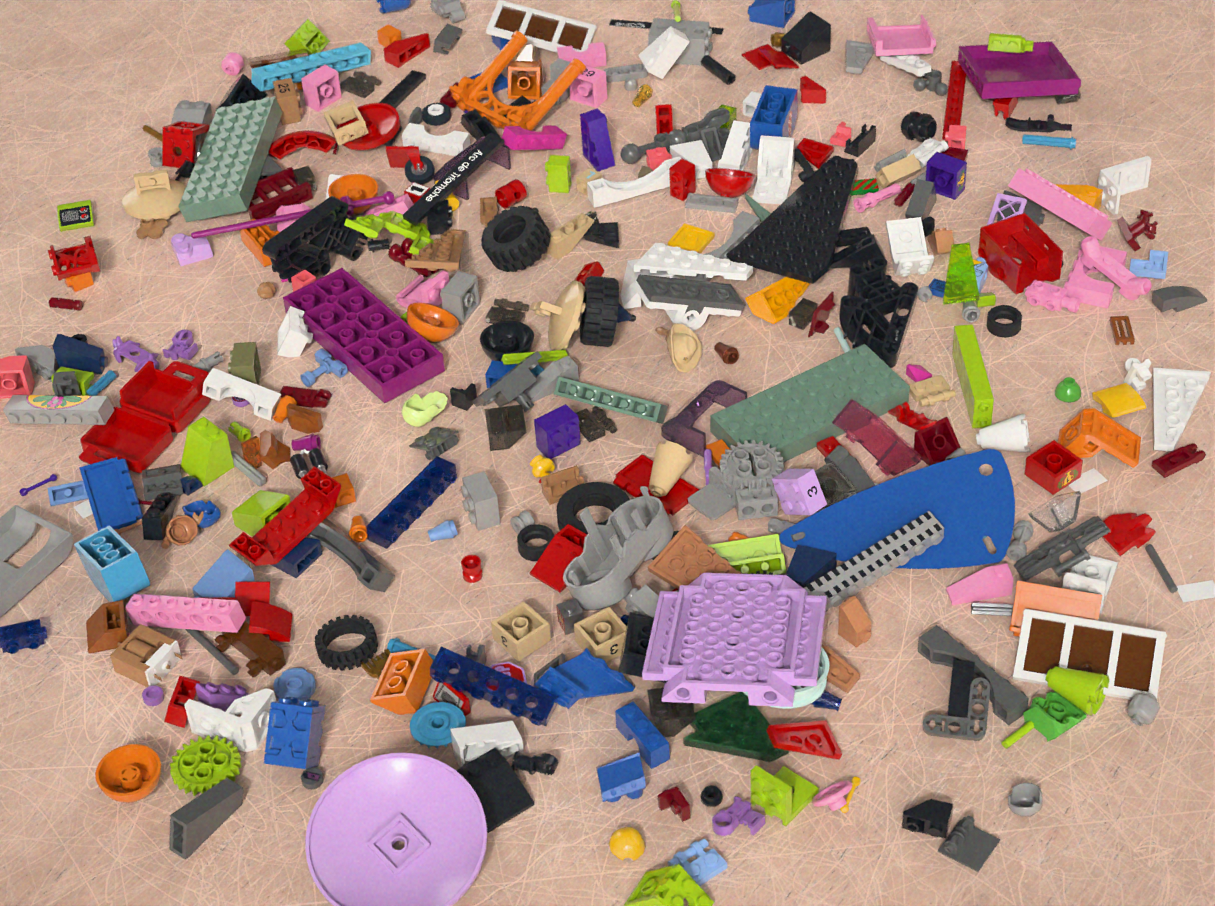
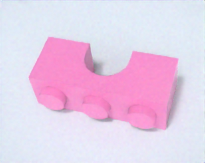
[557,42,607,67]

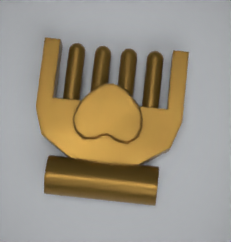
[361,649,391,680]

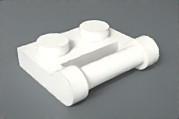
[907,138,949,168]

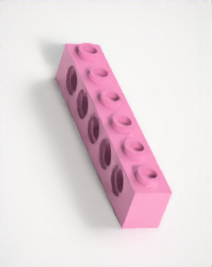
[125,594,246,633]

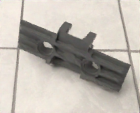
[1013,516,1111,581]

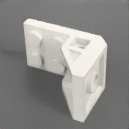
[753,135,794,205]
[184,688,276,752]

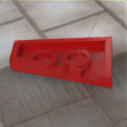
[766,720,843,760]

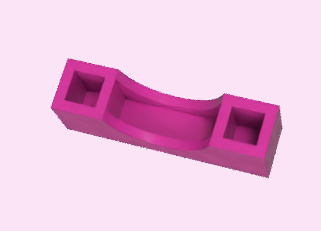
[502,125,567,150]

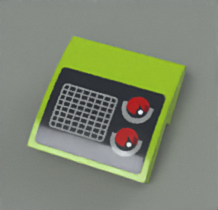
[57,200,94,232]

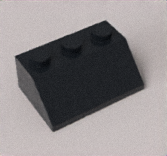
[215,74,267,110]

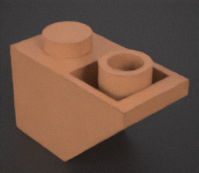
[927,228,955,255]

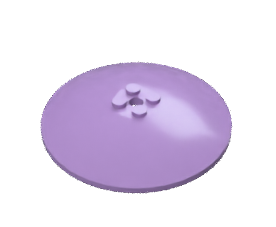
[305,753,487,906]

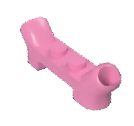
[1080,236,1152,300]

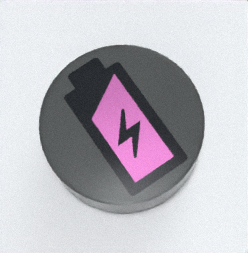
[301,767,324,789]

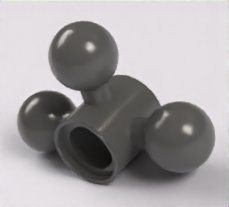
[913,68,948,96]

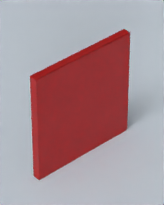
[742,44,776,70]
[758,49,799,69]

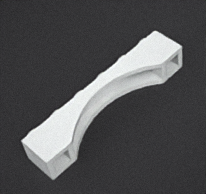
[587,156,682,208]

